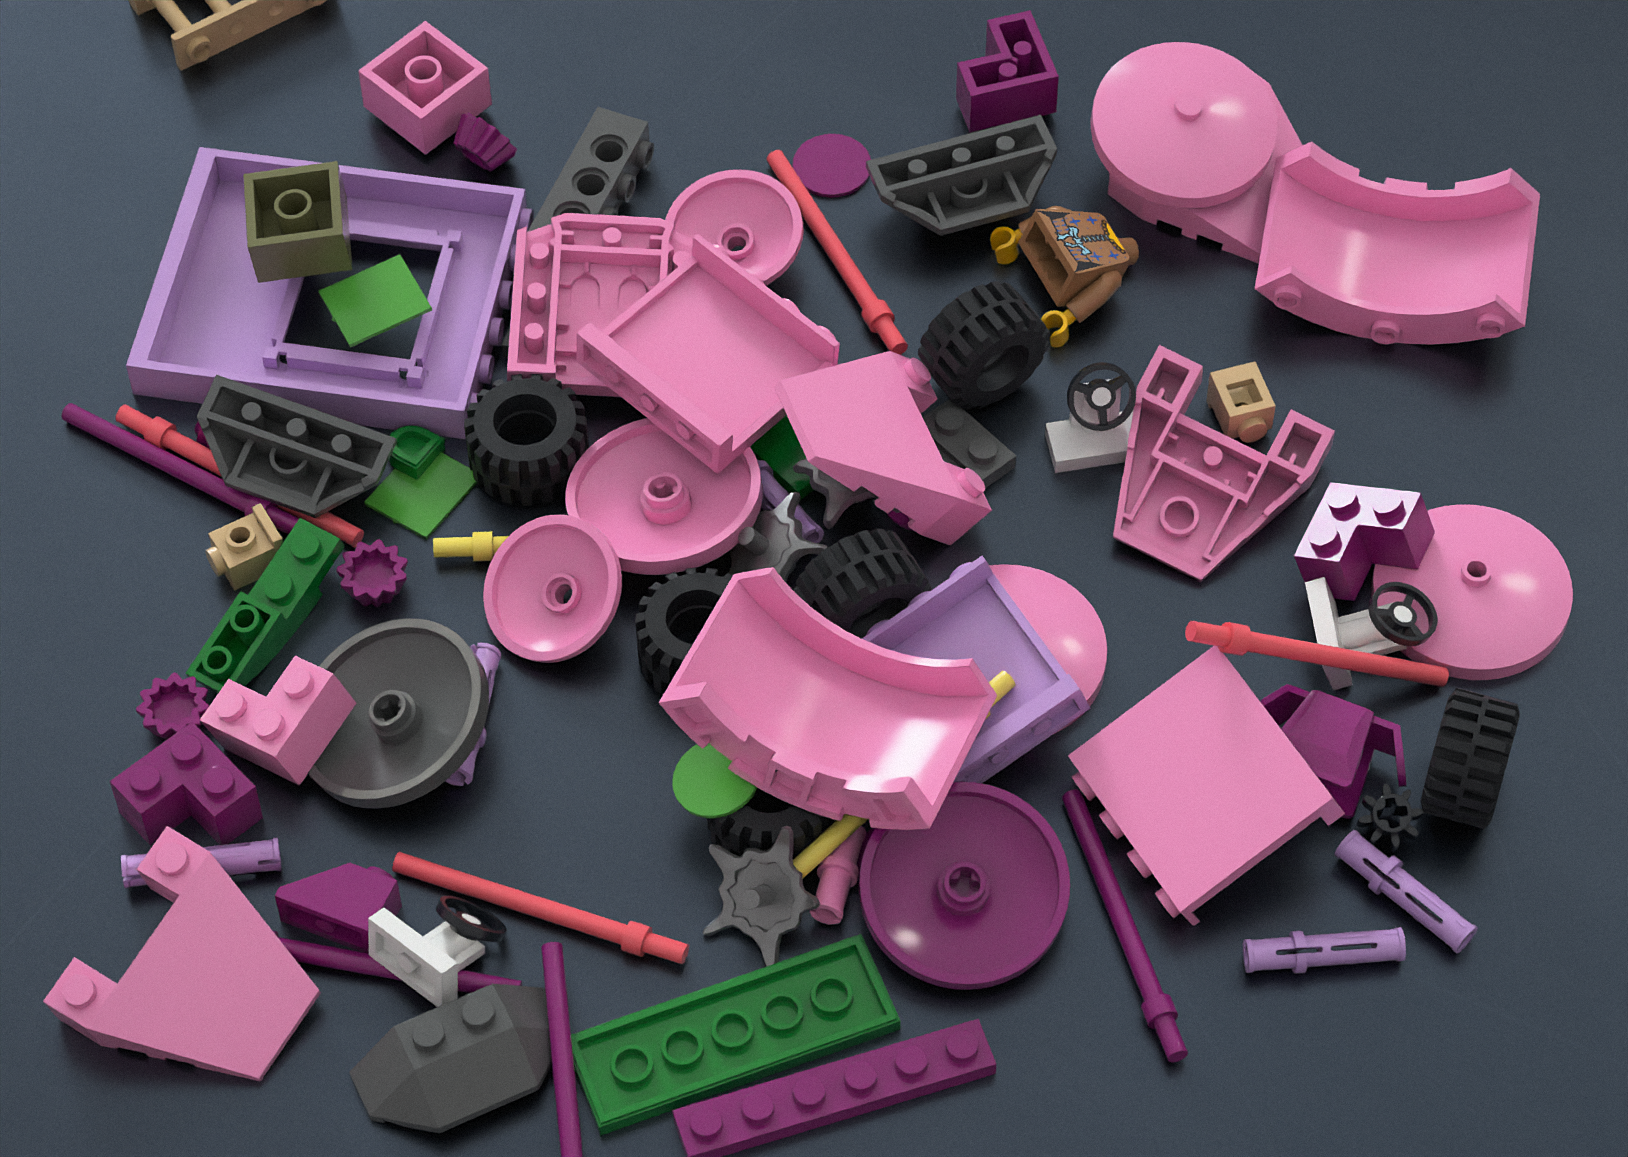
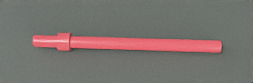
[767,150,908,355]
[116,404,364,548]
[1185,621,1449,687]
[392,852,689,965]

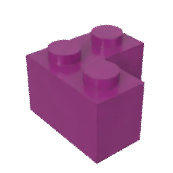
[956,10,1059,132]
[1294,482,1435,601]
[110,722,263,845]

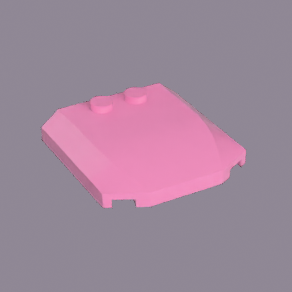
[507,213,693,397]

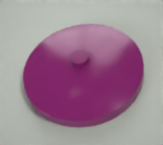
[859,782,1070,990]

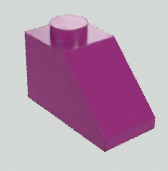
[274,863,402,953]

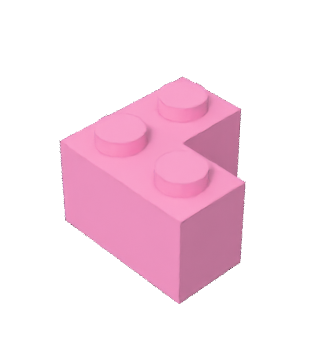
[200,656,356,786]

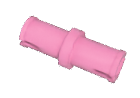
[810,826,866,924]

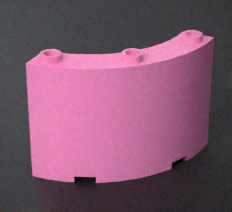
[1255,141,1540,344]
[659,567,997,830]

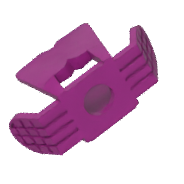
[1260,684,1406,819]

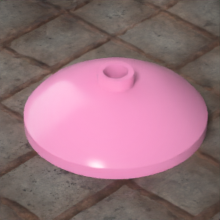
[665,170,804,286]
[483,515,622,663]

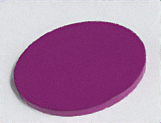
[793,134,871,197]

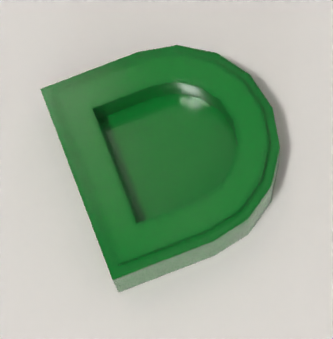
[389,426,445,480]

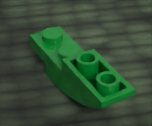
[185,518,345,693]

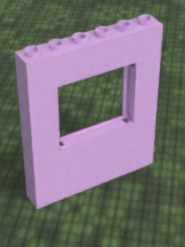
[126,147,534,439]

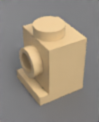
[1206,362,1276,443]
[205,503,283,591]

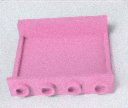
[577,234,840,474]
[1068,646,1345,926]

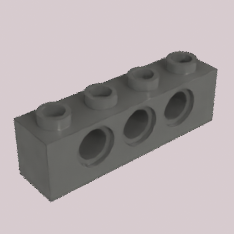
[528,107,654,232]

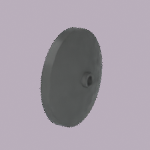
[308,619,489,809]

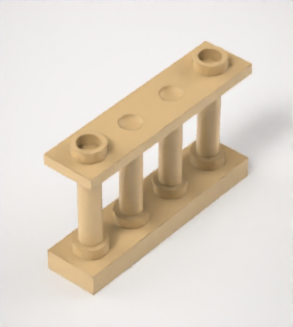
[129,0,327,71]

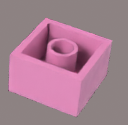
[358,21,492,155]

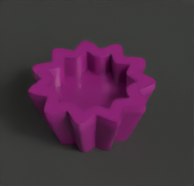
[454,112,517,172]
[336,539,408,608]
[136,672,209,740]

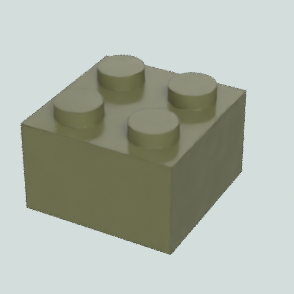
[243,161,352,283]

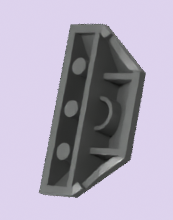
[866,115,1057,236]
[197,374,397,518]
[349,984,552,1133]

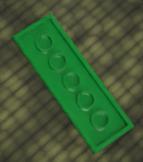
[571,934,901,1136]

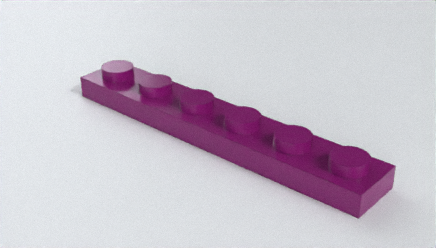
[672,1019,996,1157]

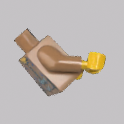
[990,206,1139,348]

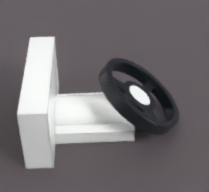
[1045,362,1136,473]
[1305,577,1438,690]
[368,896,507,1007]

